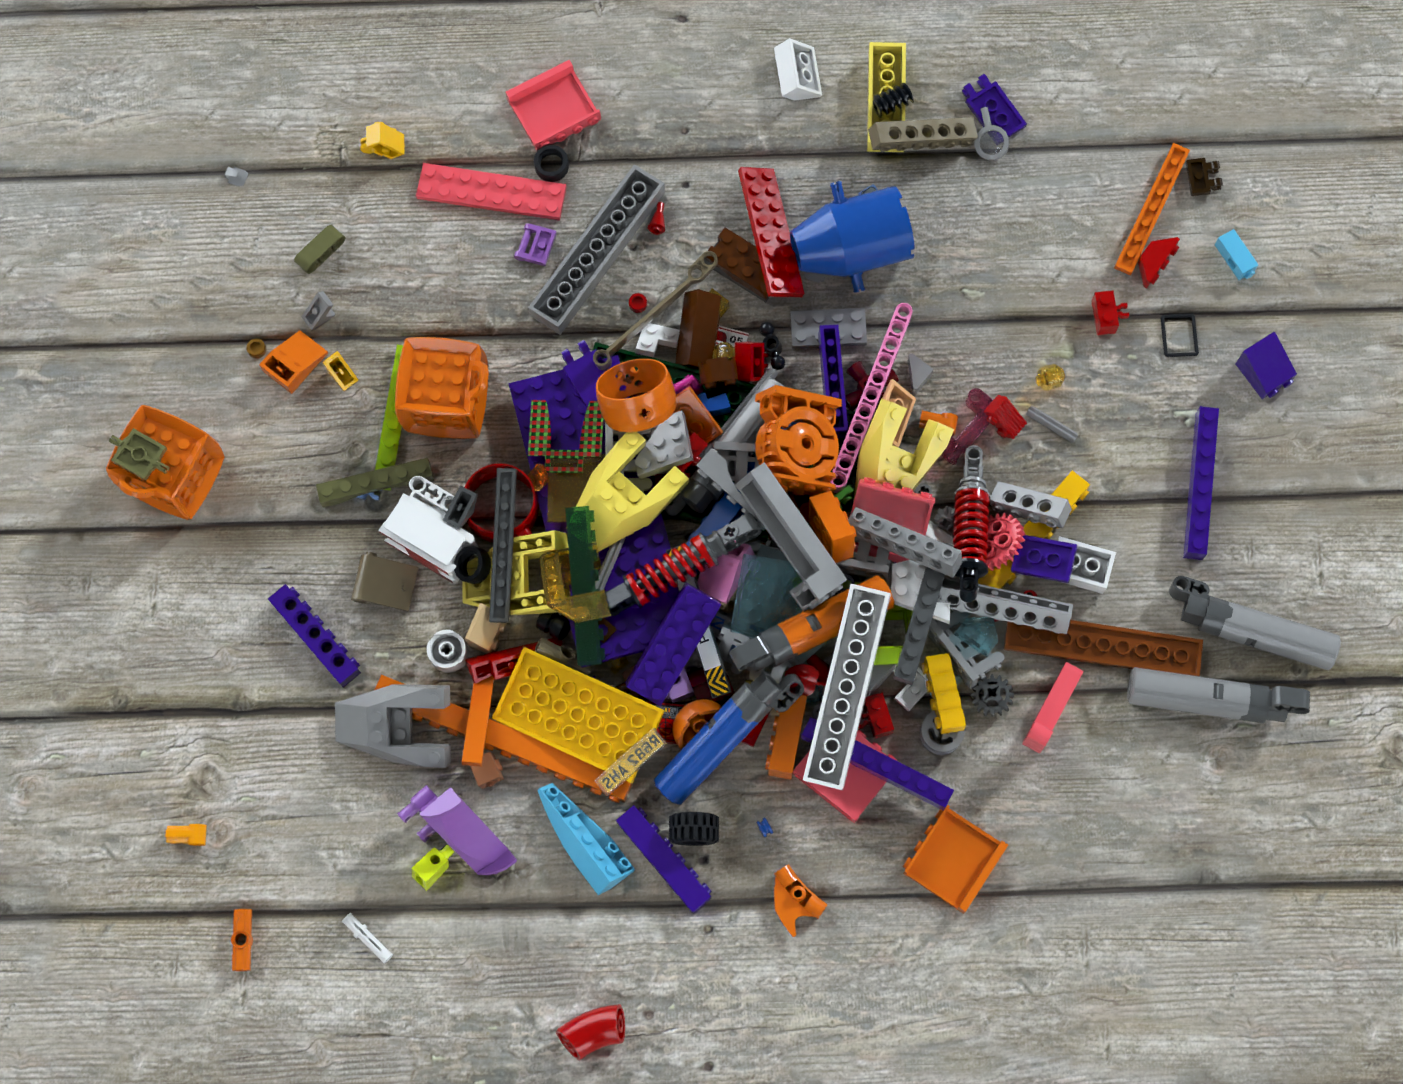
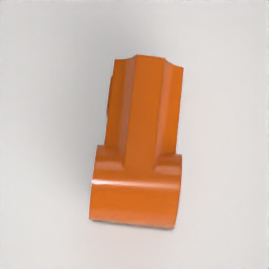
[919,410,958,436]

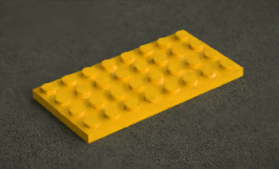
[492,647,665,783]

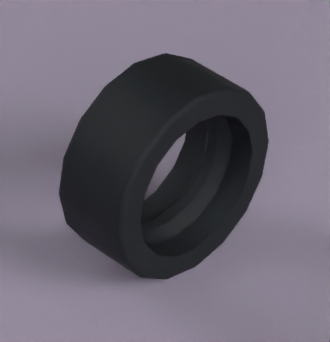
[533,145,569,182]
[454,546,491,584]

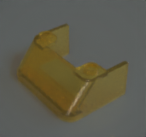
[539,542,610,622]

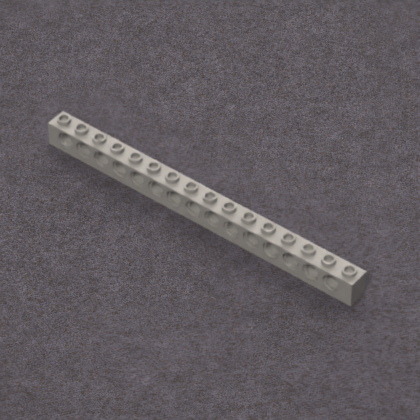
[766,538,1073,634]

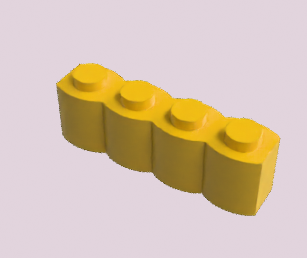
[922,653,966,734]

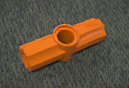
[231,909,253,971]

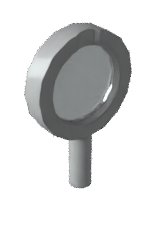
[974,107,1010,161]

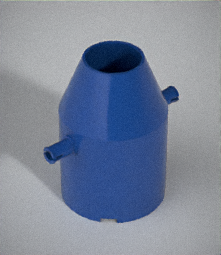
[790,181,915,293]

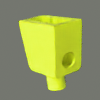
[411,844,454,891]

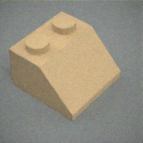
[465,603,507,654]

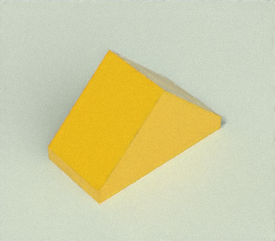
[323,351,358,391]

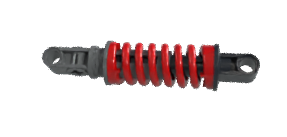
[600,513,762,616]

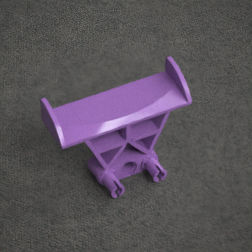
[397,785,517,875]

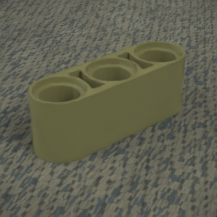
[294,224,346,274]

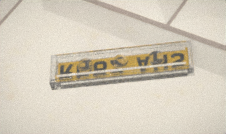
[594,728,667,796]

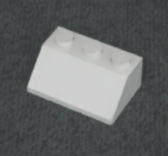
[774,38,822,101]

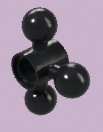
[759,322,785,370]

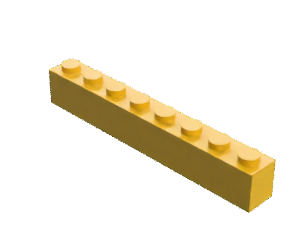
[978,470,1090,589]

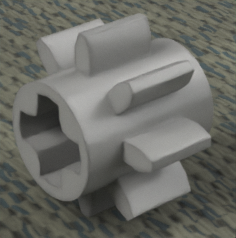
[935,506,955,531]

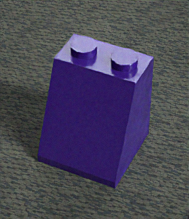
[1235,332,1297,400]

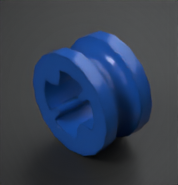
[756,817,773,838]

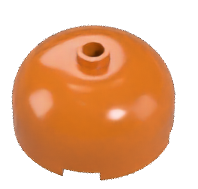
[672,699,722,749]

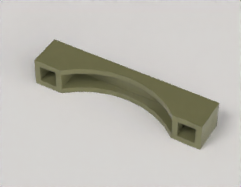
[316,457,434,508]

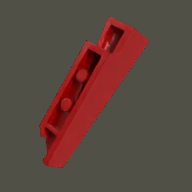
[465,638,562,683]

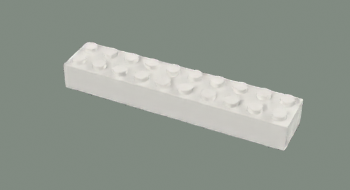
[803,584,891,790]

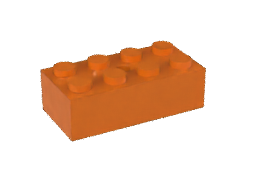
[765,692,807,780]

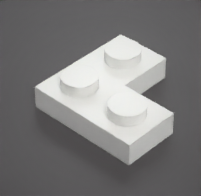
[635,323,680,357]
[893,667,928,712]

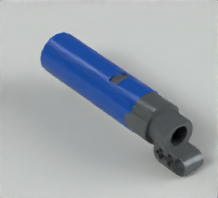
[654,671,804,805]

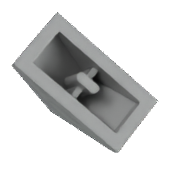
[907,353,934,395]

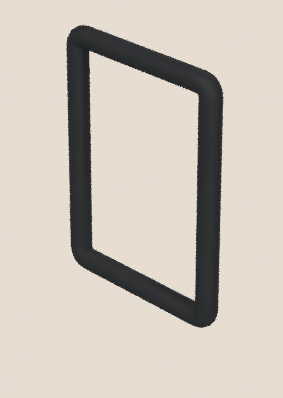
[1161,314,1199,357]

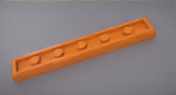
[462,675,494,767]

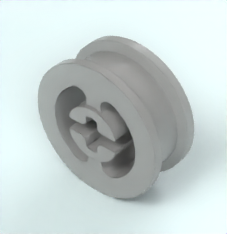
[920,711,965,755]

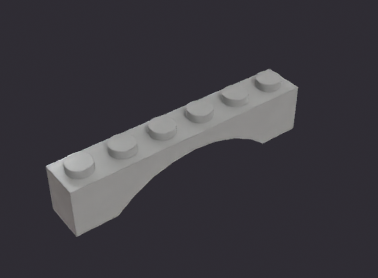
[696,448,774,540]

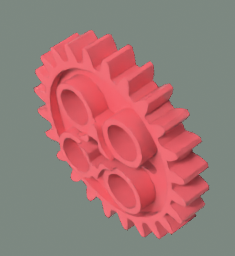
[979,513,1025,571]

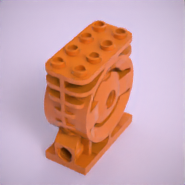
[755,385,842,497]

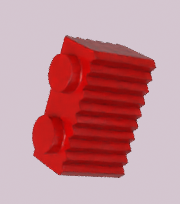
[984,395,1027,439]

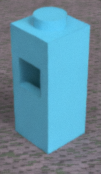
[1215,229,1258,280]

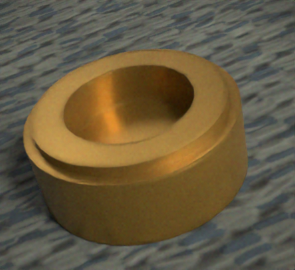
[247,339,266,358]

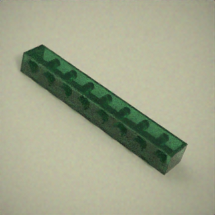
[565,506,606,666]

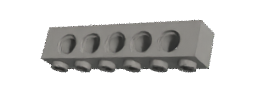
[848,507,962,578]

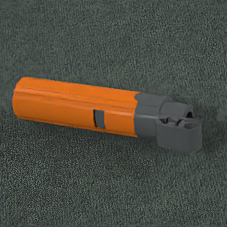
[729,575,894,672]

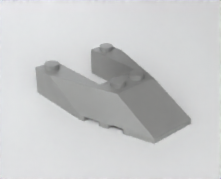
[335,684,451,768]

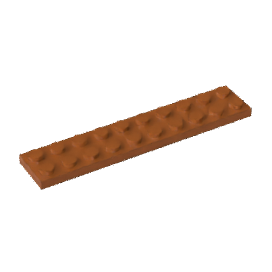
[1004,616,1203,676]

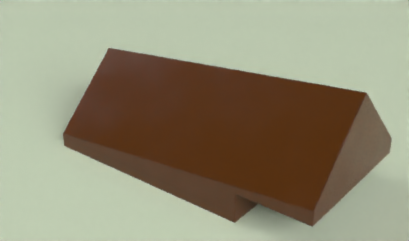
[675,289,721,370]

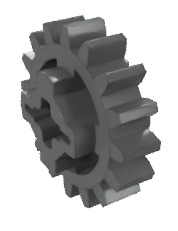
[971,674,1014,717]

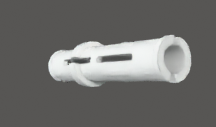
[342,913,393,964]

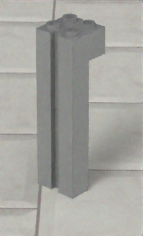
[735,462,847,610]

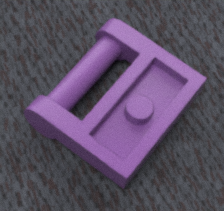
[514,223,557,266]

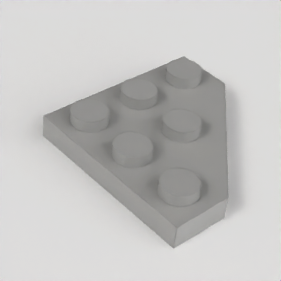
[635,410,694,480]

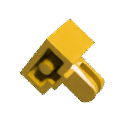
[360,122,405,159]

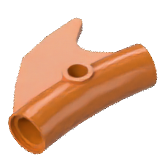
[774,864,828,937]

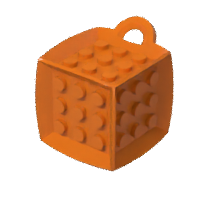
[395,337,489,439]
[106,405,225,520]

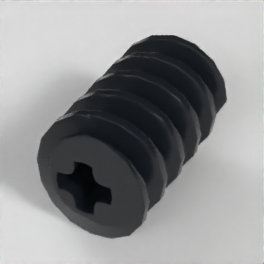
[873,83,914,118]

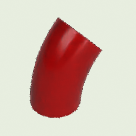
[556,1004,625,1061]

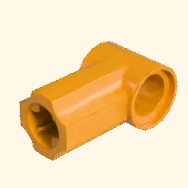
[165,824,207,846]

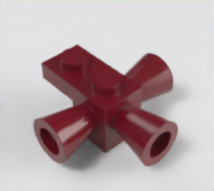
[845,361,899,414]

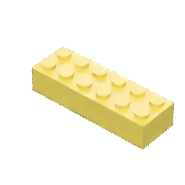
[867,42,906,152]

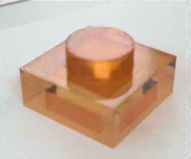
[528,464,550,491]

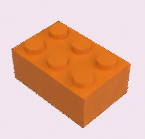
[808,491,856,563]

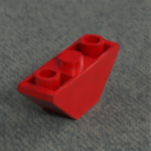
[1138,237,1180,288]

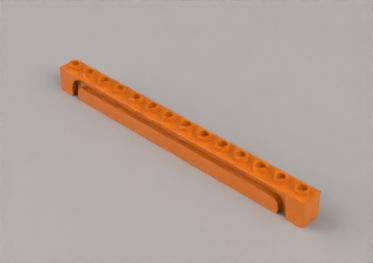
[374,674,634,803]

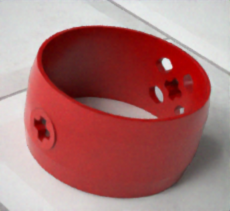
[465,463,540,543]

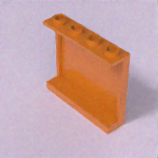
[903,805,1008,914]

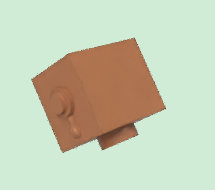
[470,751,504,789]

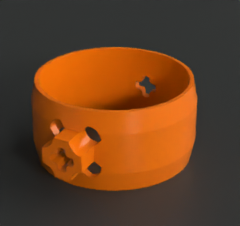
[596,359,676,432]

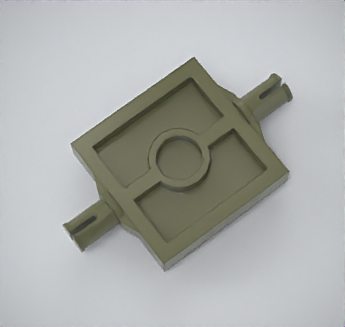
[109,428,170,481]

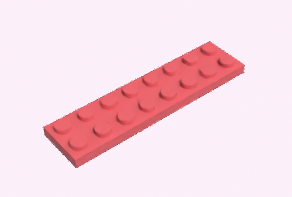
[416,163,567,220]

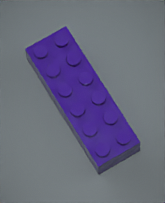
[625,582,721,707]

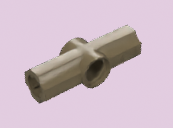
[534,637,593,676]

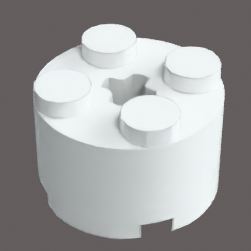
[427,630,469,673]

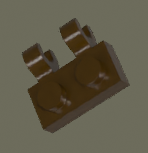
[1186,158,1223,196]

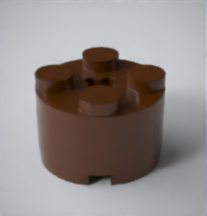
[698,357,739,389]

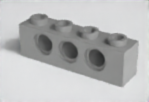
[989,481,1072,529]

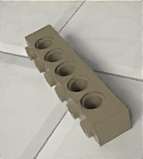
[868,117,978,152]

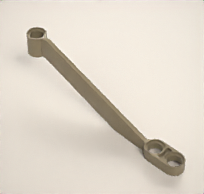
[593,251,718,371]

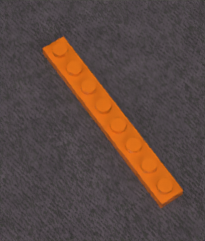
[1114,143,1190,276]

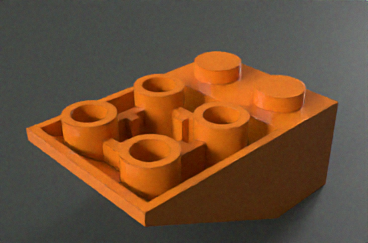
[259,330,328,394]

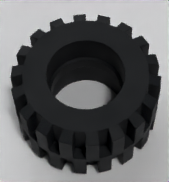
[669,812,719,846]

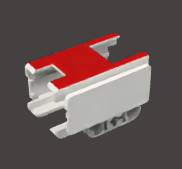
[378,476,479,584]

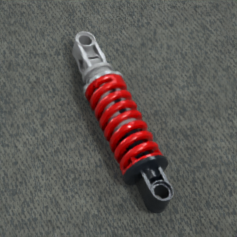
[953,445,991,602]

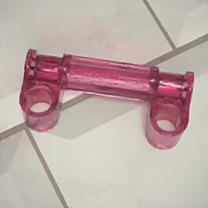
[941,388,994,465]

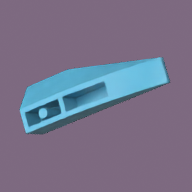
[537,783,635,895]

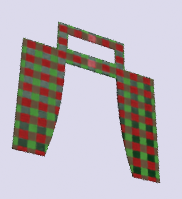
[528,400,603,473]

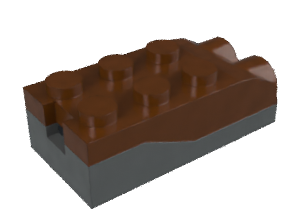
[704,227,769,303]

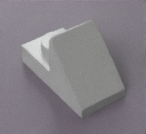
[301,291,335,330]

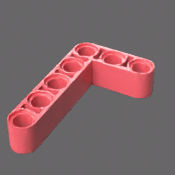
[1022,662,1084,754]

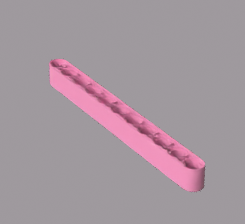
[830,303,913,493]

